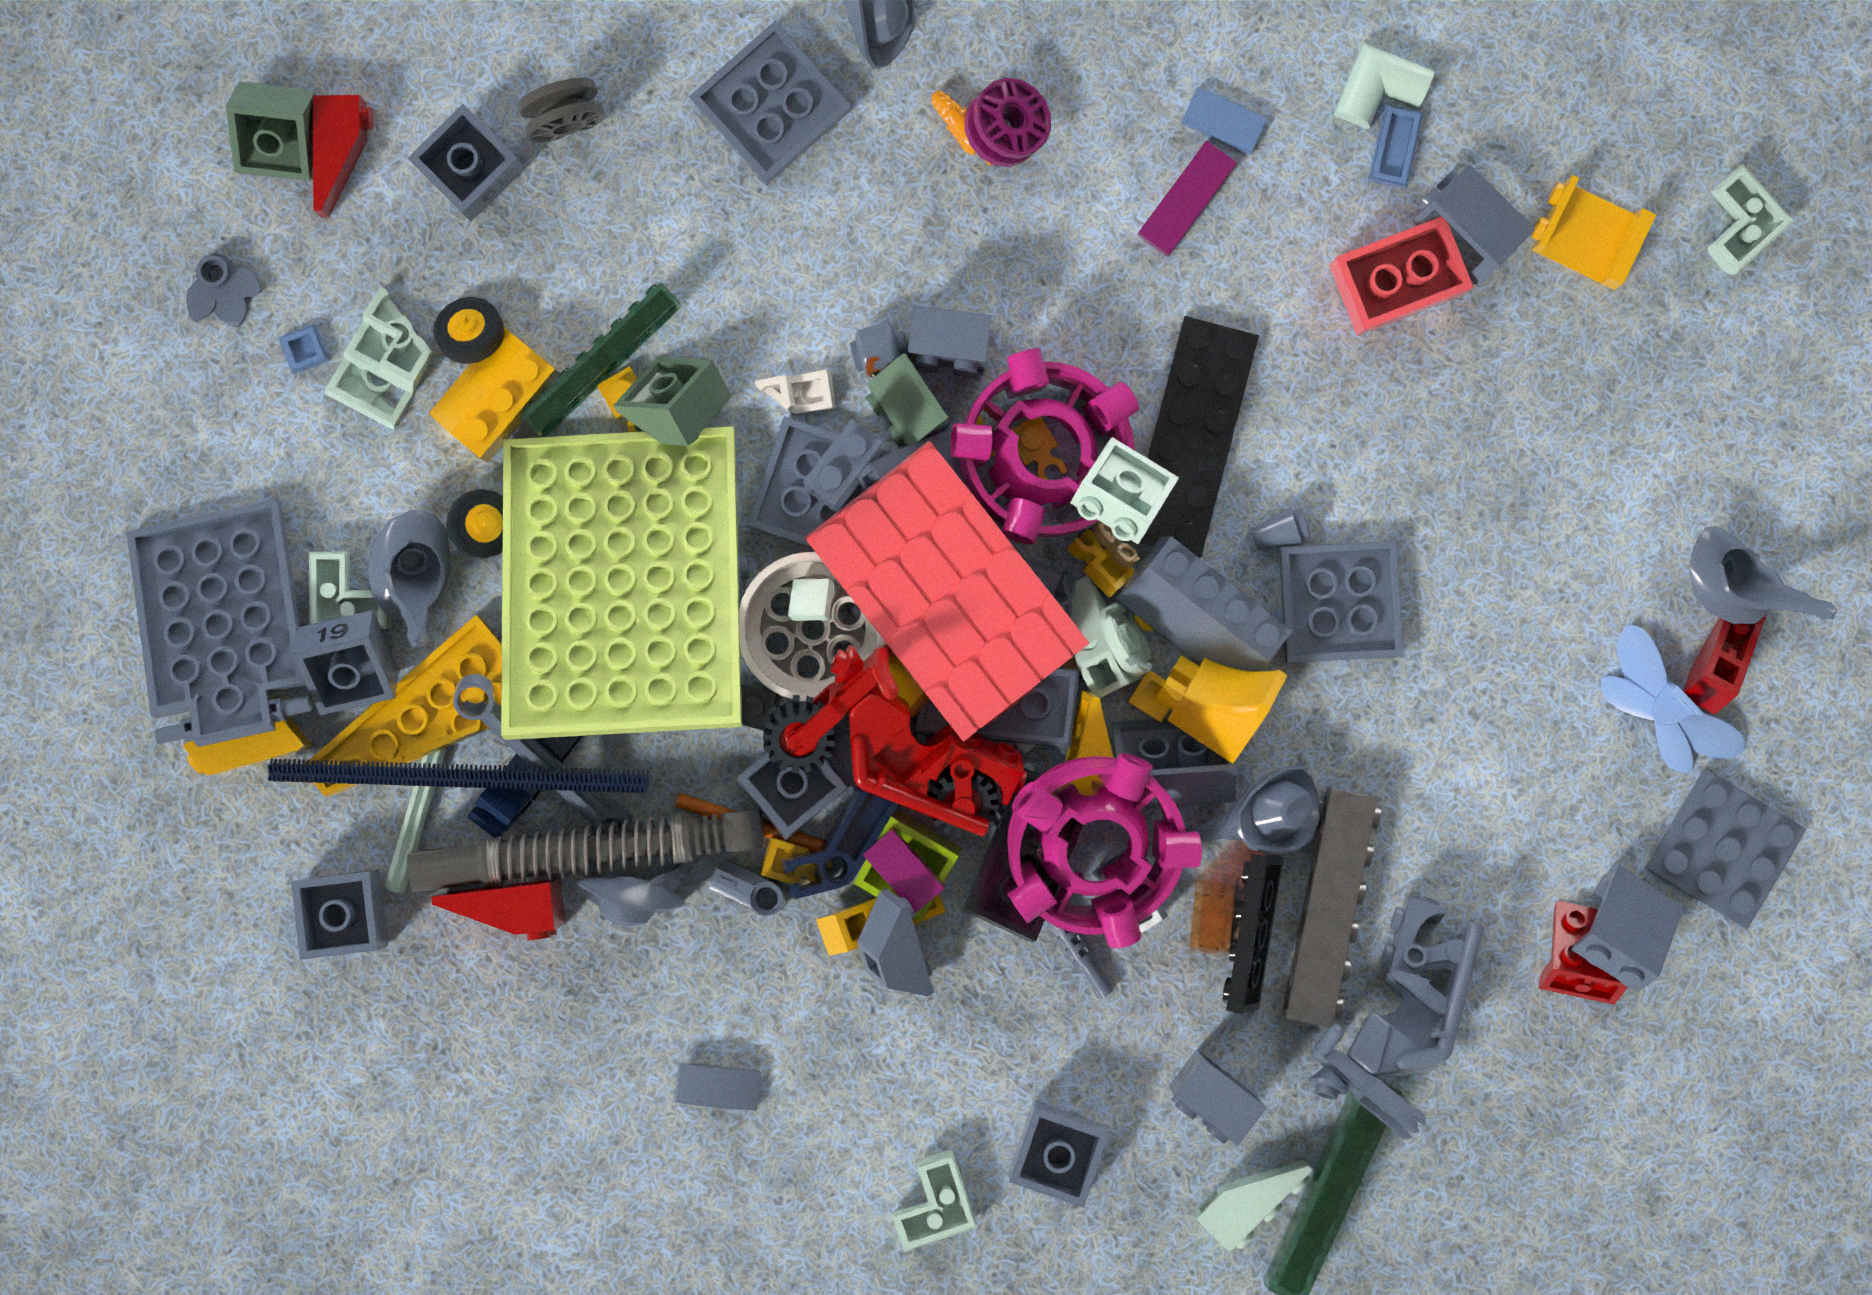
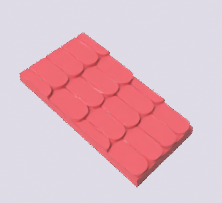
[804,441,1090,742]

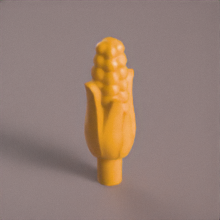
[931,91,993,166]

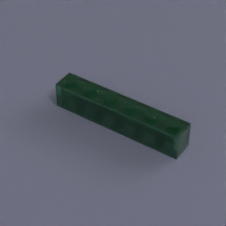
[1263,1079,1402,1295]

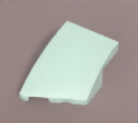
[325,287,432,430]

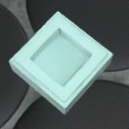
[788,579,834,621]

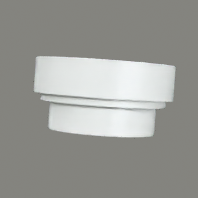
[738,552,885,702]

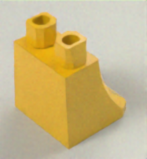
[1155,655,1288,764]

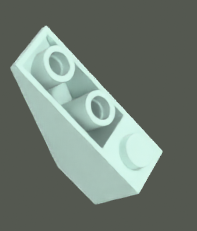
[1058,576,1143,698]
[1193,1160,1313,1253]

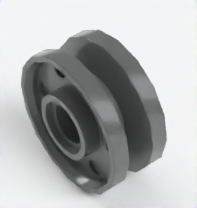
[517,77,606,142]

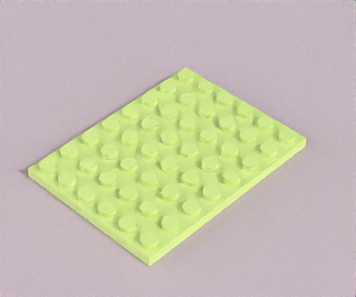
[501,426,742,740]

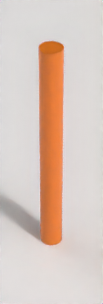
[675,793,825,851]

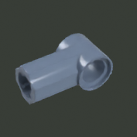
[709,857,788,916]

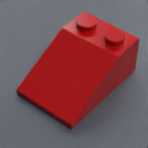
[431,878,566,940]

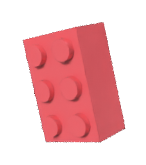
[1329,216,1474,336]

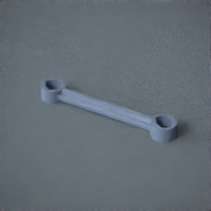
[453,674,631,836]

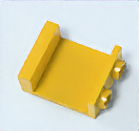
[1531,175,1656,290]

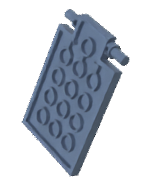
[126,499,313,747]

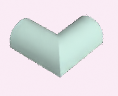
[1333,43,1435,129]
[1707,164,1794,275]
[309,552,392,629]
[892,1150,978,1252]

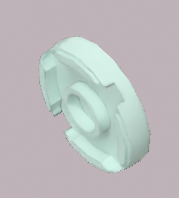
[1099,602,1152,678]

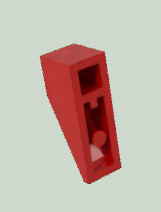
[313,95,374,218]
[1683,614,1767,715]

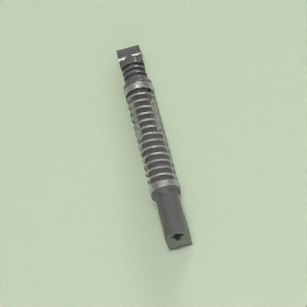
[407,809,765,892]

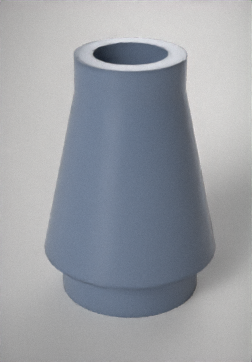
[1251,507,1310,550]

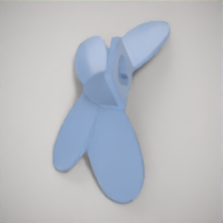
[1601,625,1745,773]

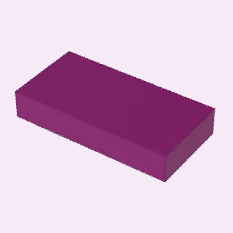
[863,827,945,913]

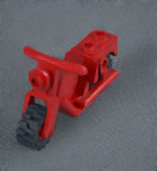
[763,644,1027,837]

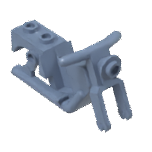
[1308,896,1484,1140]

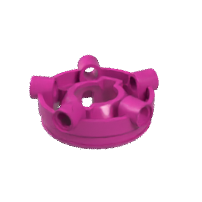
[950,348,1139,545]
[1007,753,1202,948]

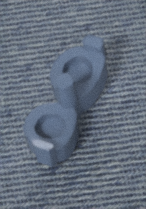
[1053,572,1075,617]

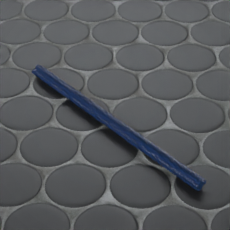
[268,758,650,793]

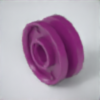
[964,78,1051,167]

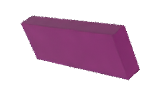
[1137,140,1237,257]

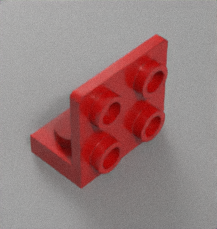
[1539,901,1628,1005]

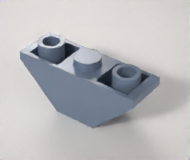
[857,888,934,996]

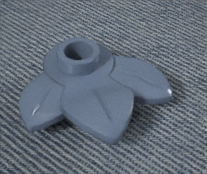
[186,253,262,327]

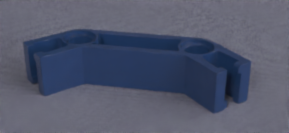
[467,736,582,838]
[781,786,899,899]

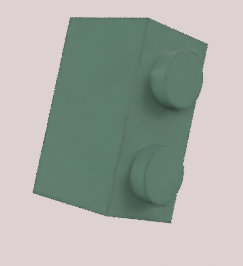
[226,81,316,181]
[865,353,948,448]
[613,356,732,446]

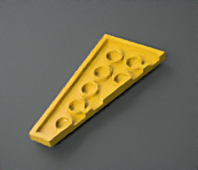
[309,615,502,797]

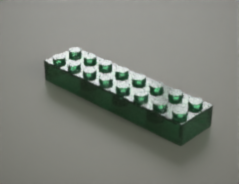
[520,282,682,437]

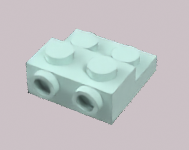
[1070,437,1179,544]

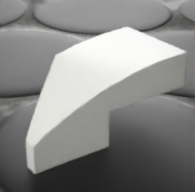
[755,369,837,415]

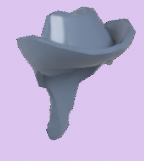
[843,0,915,69]
[367,510,450,648]
[1689,526,1837,624]
[1185,765,1321,855]
[576,850,706,926]

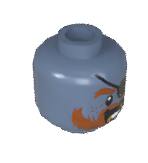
[850,322,908,378]

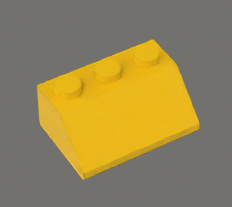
[428,327,561,463]

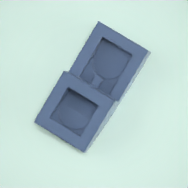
[674,1063,761,1111]

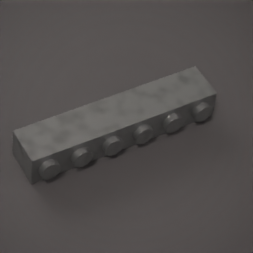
[1281,788,1381,1027]

